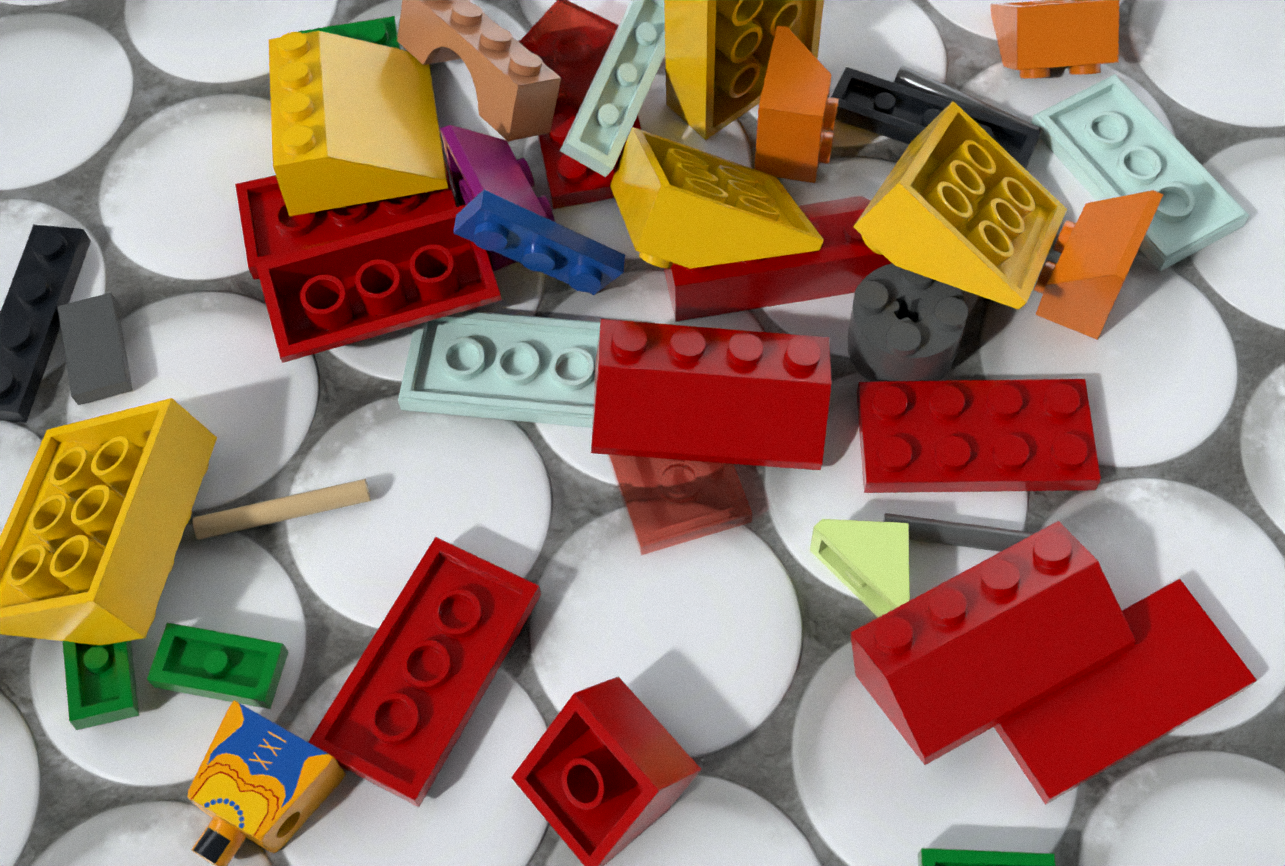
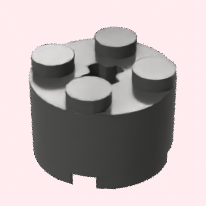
[848,263,968,382]

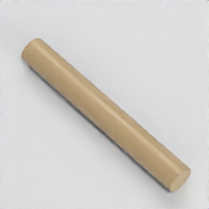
[193,479,371,540]

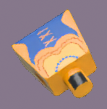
[187,700,346,866]

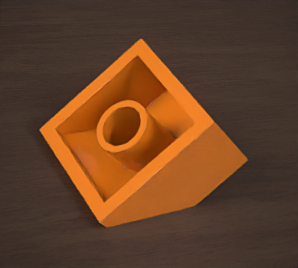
[991,0,1119,79]
[755,25,839,183]
[1034,190,1164,340]

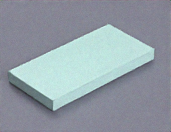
[1031,74,1249,272]
[398,310,600,428]

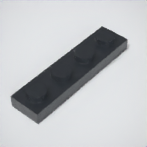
[831,67,1041,169]
[0,224,91,423]

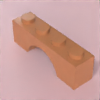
[397,0,561,141]

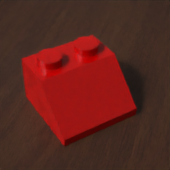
[511,676,702,866]

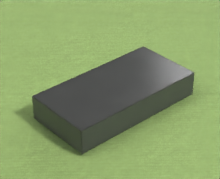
[58,292,133,405]

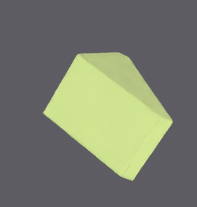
[810,519,910,617]

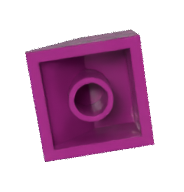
[440,125,555,272]

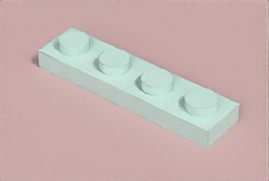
[560,0,665,177]

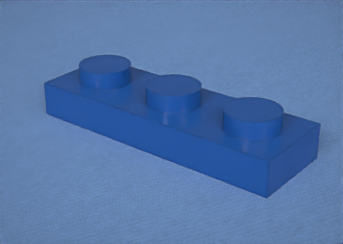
[453,189,625,295]

